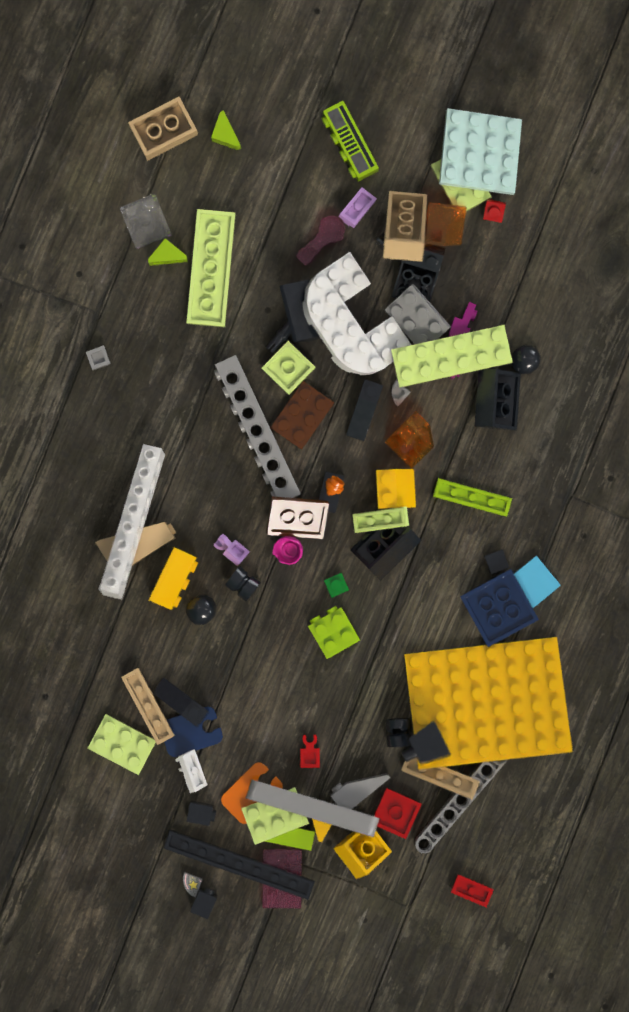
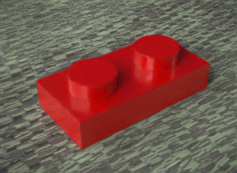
[450,874,494,907]

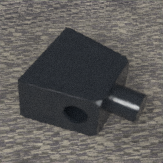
[401,721,451,765]

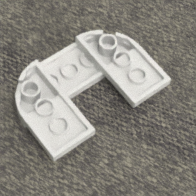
[303,252,411,375]

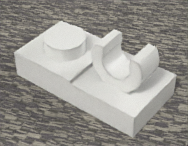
[175,749,207,793]

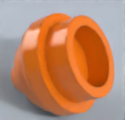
[326,476,345,496]

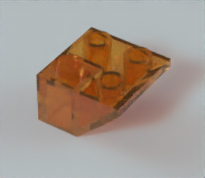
[424,202,467,246]
[385,411,434,469]

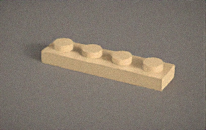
[121,668,175,745]
[401,758,480,800]

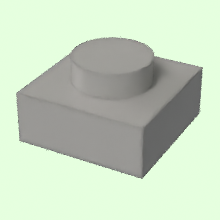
[86,346,111,370]

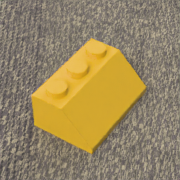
[149,547,198,610]

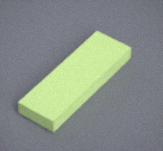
[352,507,409,533]

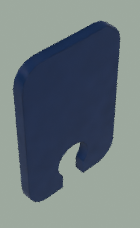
[164,707,223,757]

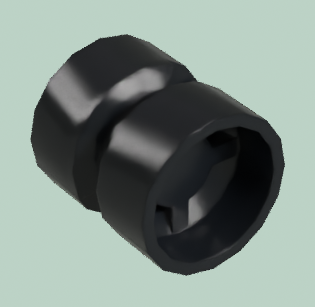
[225,566,261,601]
[385,718,411,747]

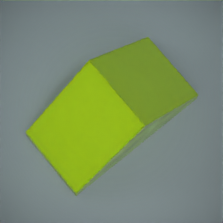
[211,110,241,150]
[148,238,188,266]

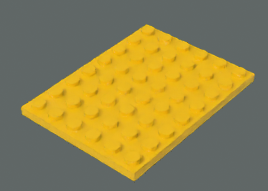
[404,637,573,770]

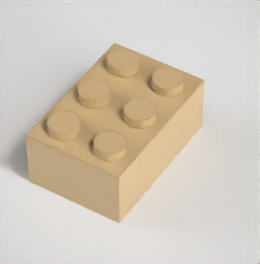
[128,96,198,161]

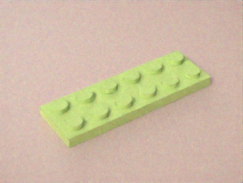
[187,209,235,327]
[391,325,513,388]

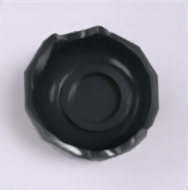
[512,345,541,374]
[186,595,217,625]

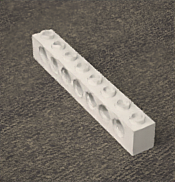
[99,444,165,600]

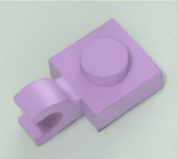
[214,534,250,566]

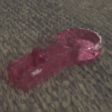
[296,216,345,266]

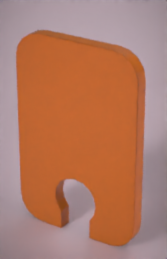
[221,762,283,824]

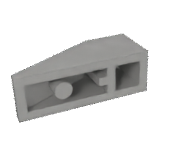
[331,773,390,810]

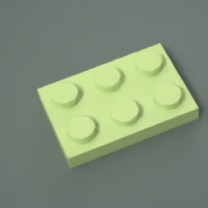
[431,160,492,216]
[88,714,156,775]
[241,788,309,845]

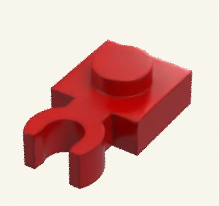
[300,734,320,768]

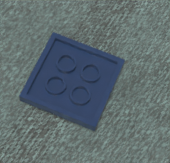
[460,569,539,647]

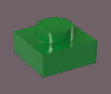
[324,573,349,598]

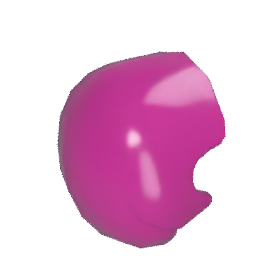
[273,536,303,565]

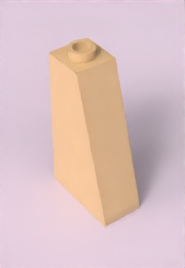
[95,522,176,566]

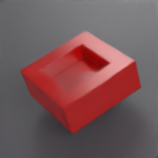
[483,199,506,223]

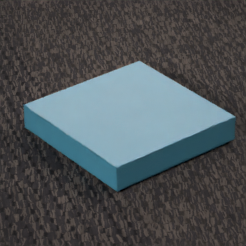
[514,556,561,608]

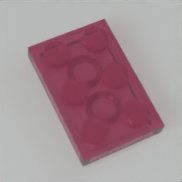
[263,849,302,908]

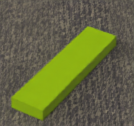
[433,478,512,517]

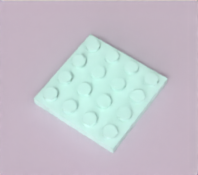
[439,108,522,195]

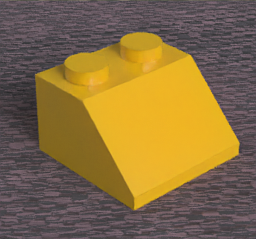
[376,469,416,509]
[333,831,392,879]

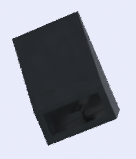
[392,242,446,302]

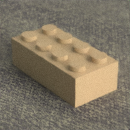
[383,191,427,261]

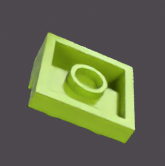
[308,606,360,659]

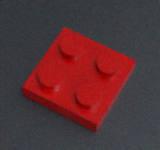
[374,787,422,839]

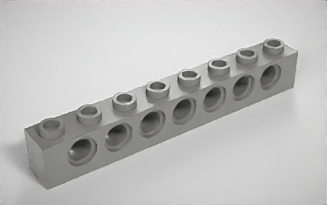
[213,355,301,498]

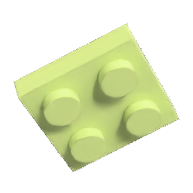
[262,341,316,395]

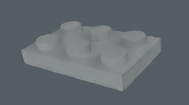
[385,284,451,344]

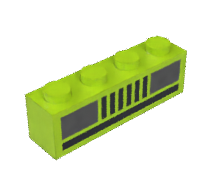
[321,101,379,182]

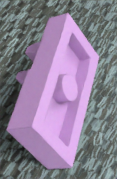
[339,187,377,228]

